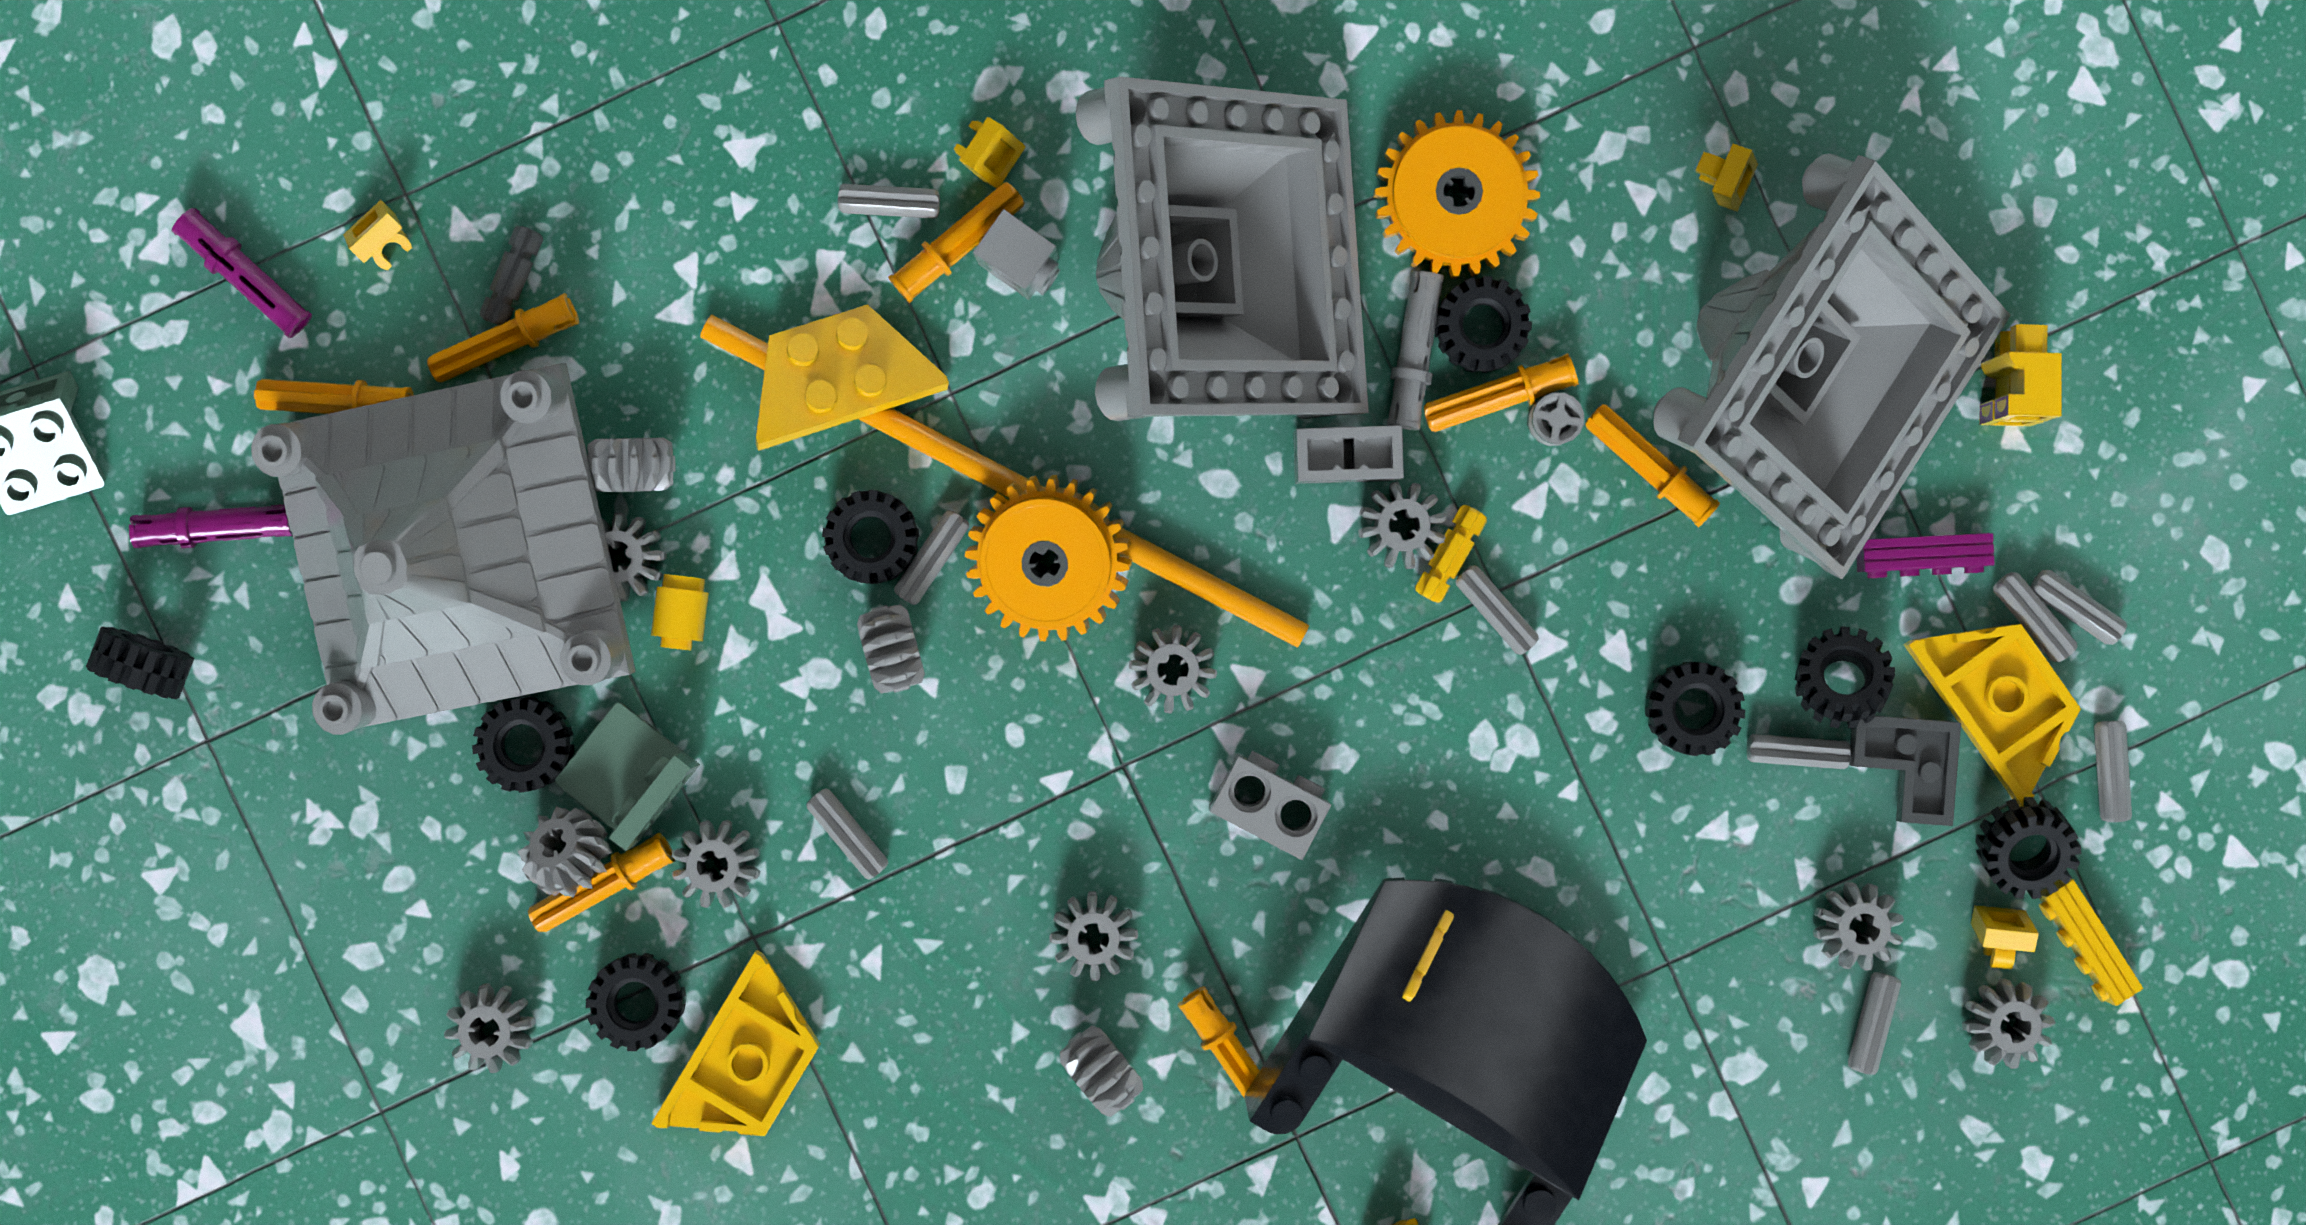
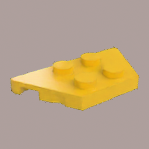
[756,304,949,451]
[1903,624,2081,807]
[651,950,821,1136]

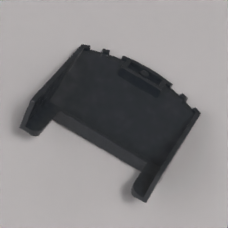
[1244,877,1647,1225]

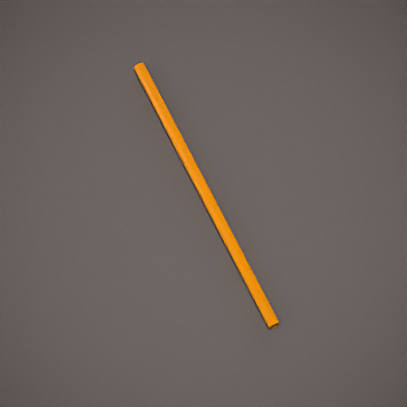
[700,315,1309,648]

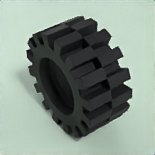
[1435,276,1532,373]
[822,490,919,584]
[86,626,194,699]
[1794,626,1895,729]
[1645,661,1746,756]
[472,697,574,793]
[1975,797,2081,899]
[586,953,686,1051]

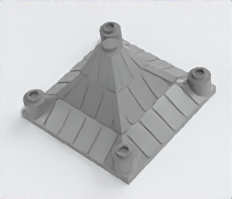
[1075,76,1369,421]
[1653,153,2011,579]
[251,363,636,735]

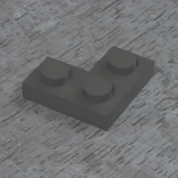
[1849,716,1961,826]

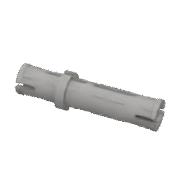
[1387,271,1444,430]

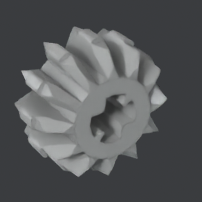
[587,438,676,492]
[1358,482,1447,569]
[601,513,667,601]
[857,604,925,694]
[1129,625,1217,714]
[518,806,612,898]
[672,820,761,908]
[1813,882,1904,971]
[1049,891,1138,981]
[1962,978,2056,1069]
[444,983,536,1073]
[1060,1026,1143,1117]

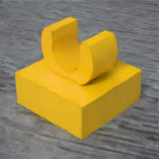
[954,117,1026,189]
[1695,143,1758,212]
[343,200,412,270]
[1971,905,2039,970]

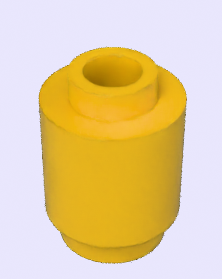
[651,574,709,651]

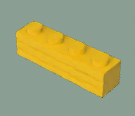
[2039,879,2144,1006]

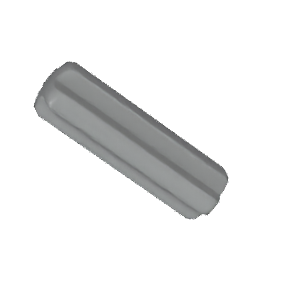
[838,184,940,219]
[894,510,969,605]
[1455,565,1539,655]
[2030,570,2127,645]
[1993,572,2078,662]
[2094,720,2132,822]
[1747,734,1851,769]
[806,788,888,880]
[1848,972,1901,1075]

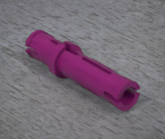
[171,208,312,338]
[129,504,293,549]

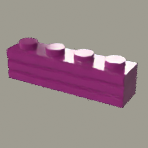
[1856,533,1995,578]

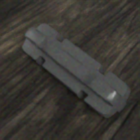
[480,225,543,326]

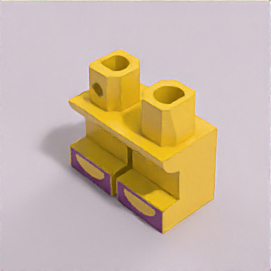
[1979,324,2062,426]

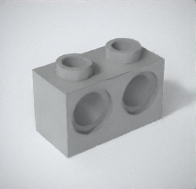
[973,209,1061,300]
[1293,425,1404,484]
[1209,750,1331,860]

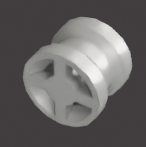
[1527,393,1584,446]

